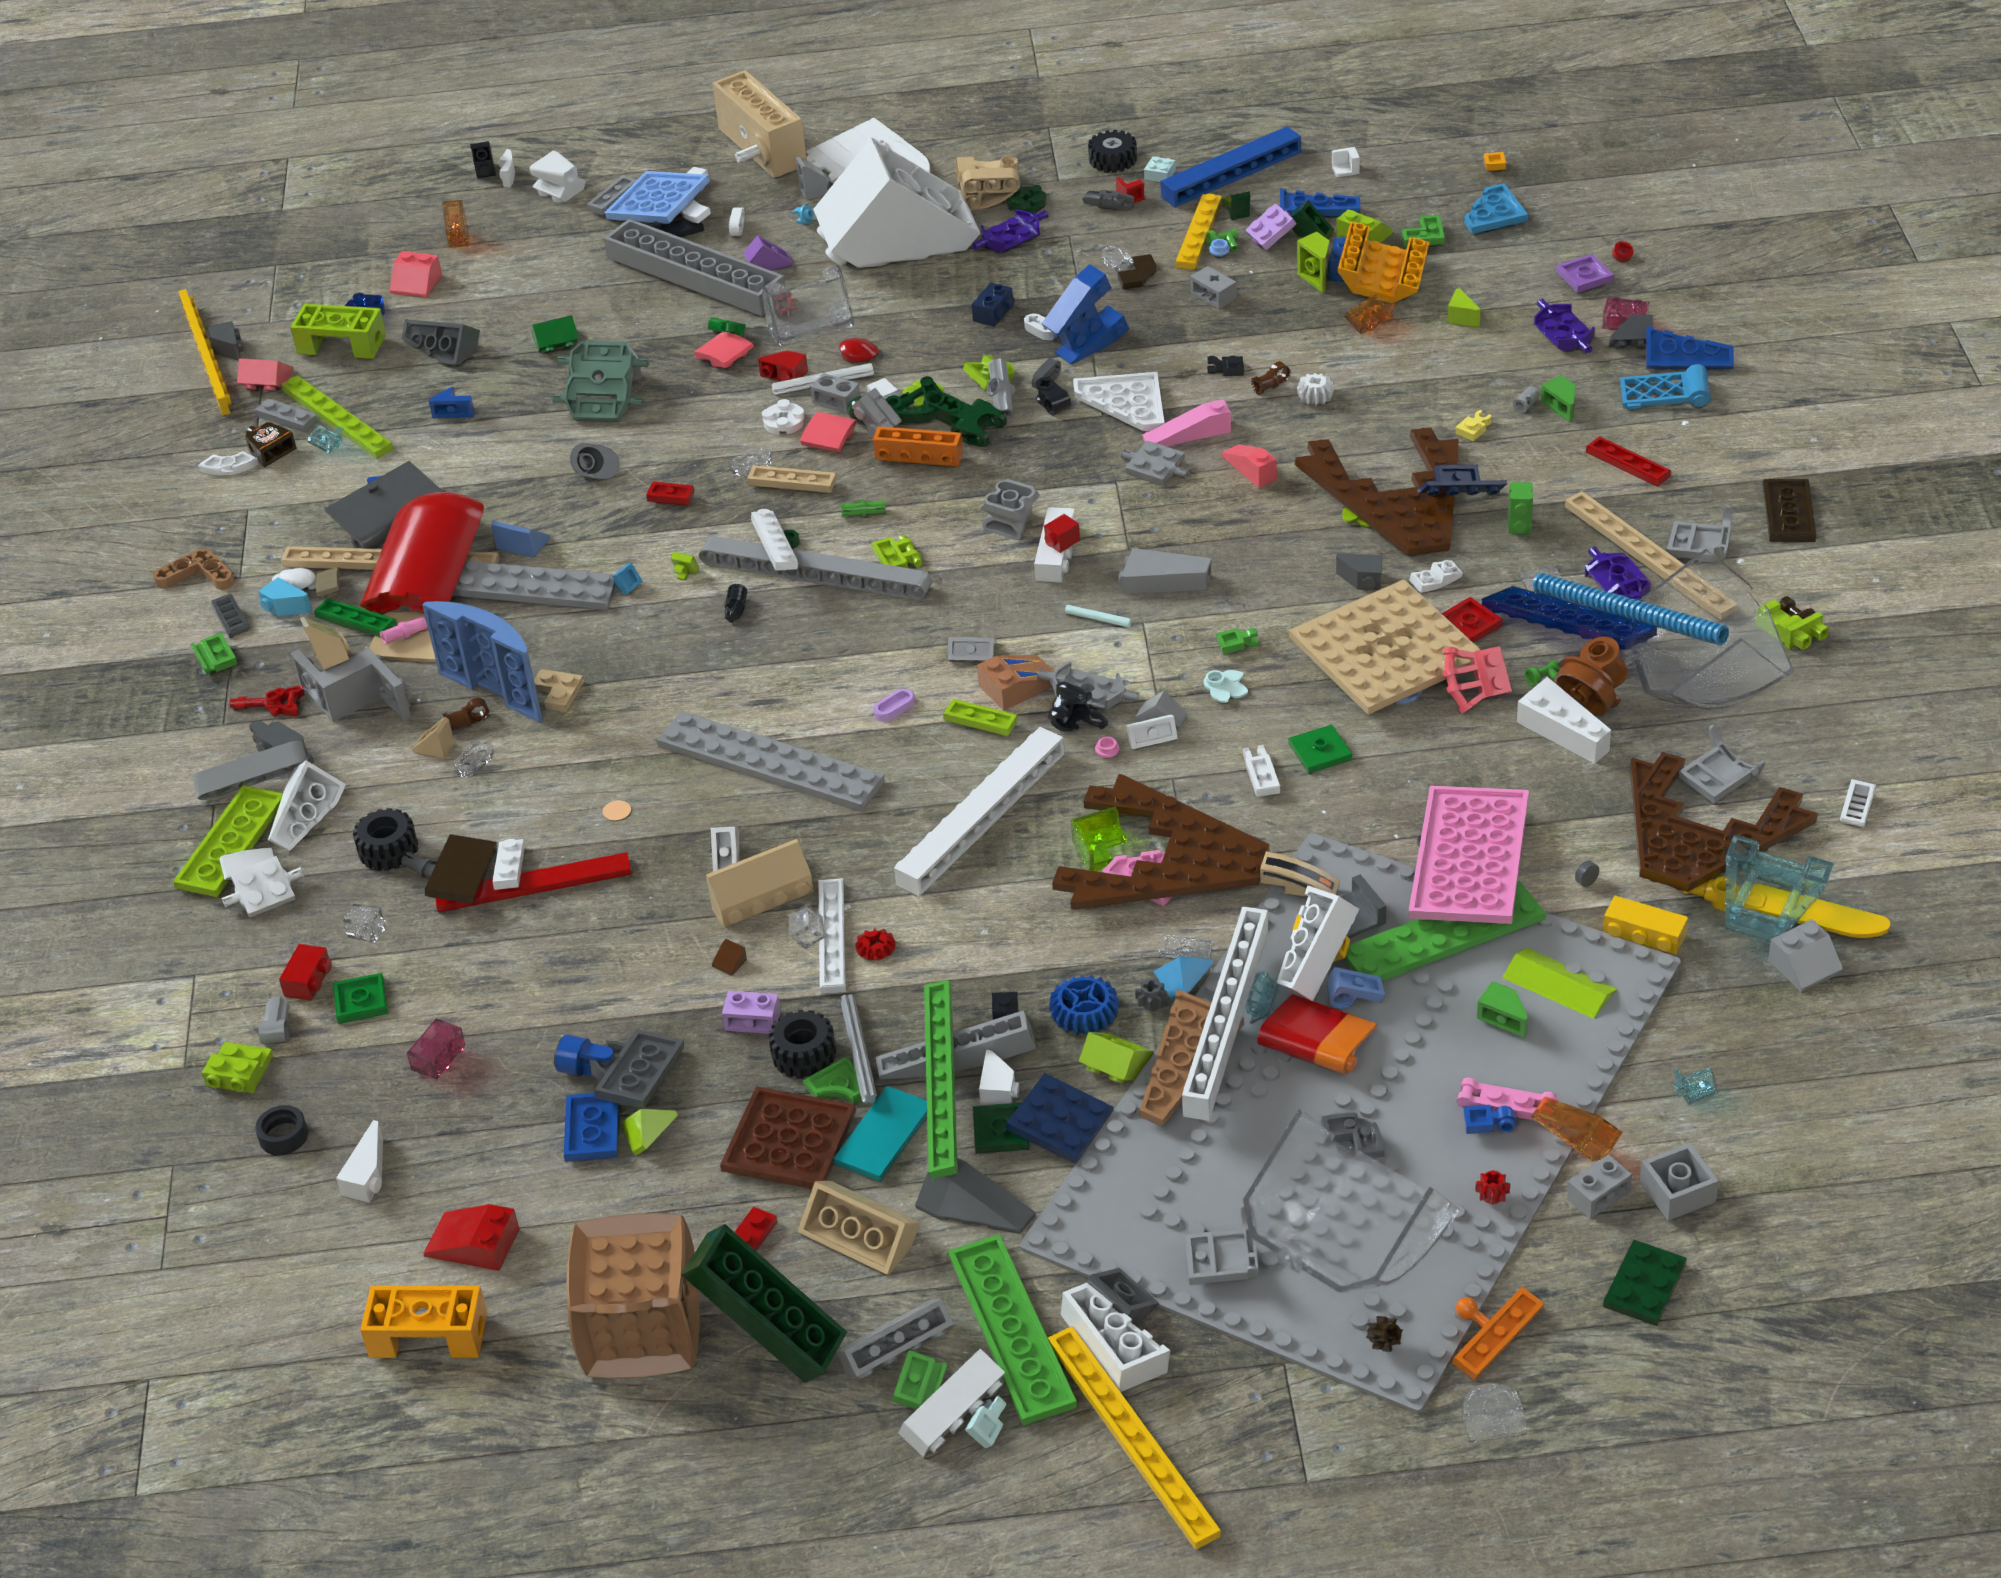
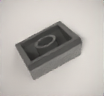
[1088,1268,1159,1326]

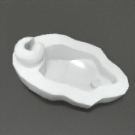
[272,568,316,590]

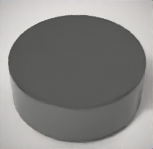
[1575,861,1599,887]

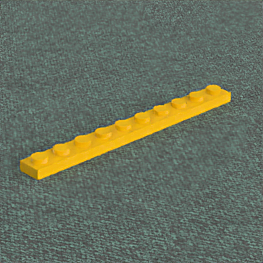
[178,289,232,416]
[1048,1326,1221,1550]

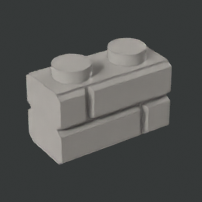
[852,388,902,436]

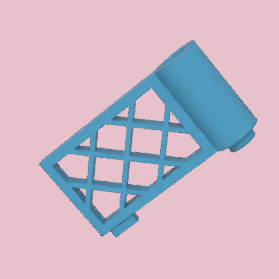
[1620,364,1711,410]

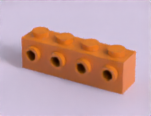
[873,426,963,467]

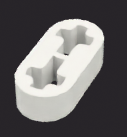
[729,208,745,236]
[1024,314,1057,341]

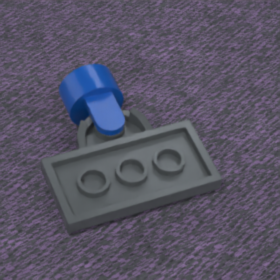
[554,1029,684,1109]

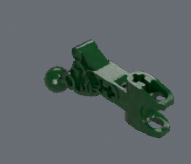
[848,376,1007,447]

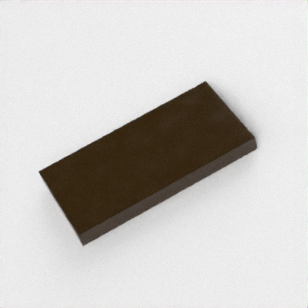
[1763,479,1816,542]
[425,834,497,904]

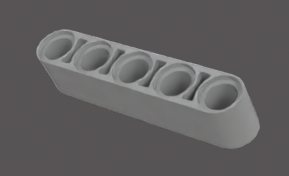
[192,741,308,800]

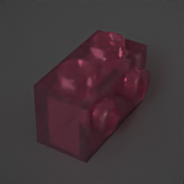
[1602,297,1649,330]
[407,1018,466,1080]

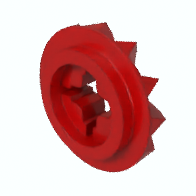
[855,928,896,960]

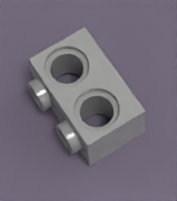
[810,373,860,414]

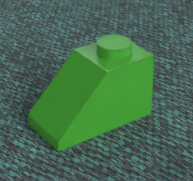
[1541,375,1576,422]
[1477,981,1528,1038]

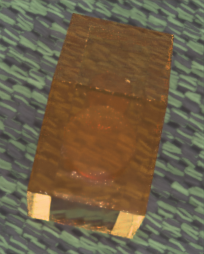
[443,200,469,248]

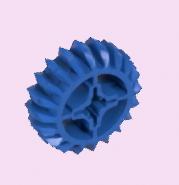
[1049,974,1119,1036]

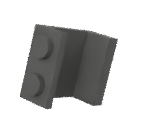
[1341,874,1386,938]

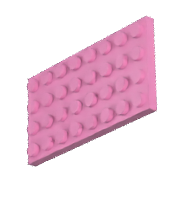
[1409,786,1529,924]

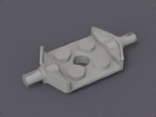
[1037,661,1139,710]

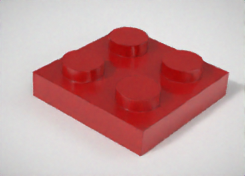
[1442,597,1502,643]

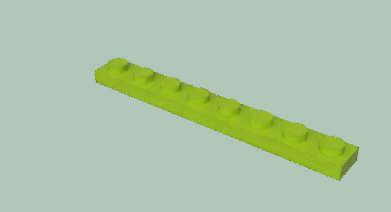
[281,375,393,459]

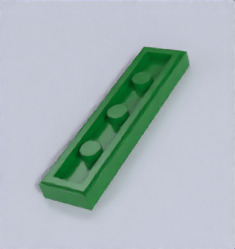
[313,598,398,637]

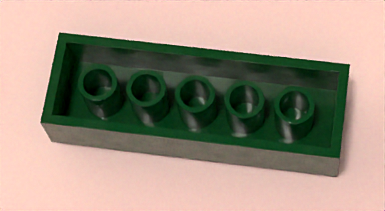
[681,1224,847,1383]

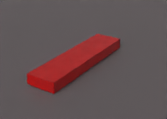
[1586,436,1671,487]

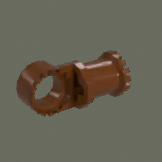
[1251,361,1291,395]
[443,698,490,731]

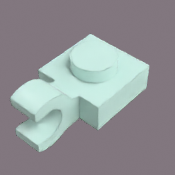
[965,1396,1006,1449]

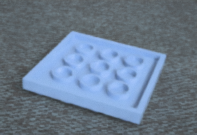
[604,171,710,224]

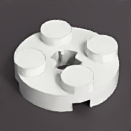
[762,399,805,435]

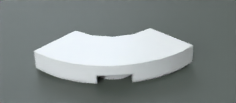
[198,451,259,476]

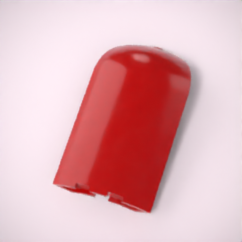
[360,492,484,615]

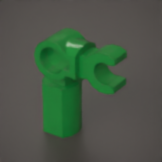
[708,317,746,337]

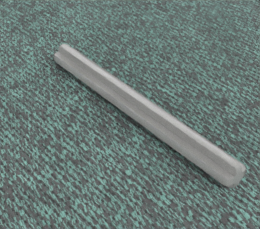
[841,994,877,1104]

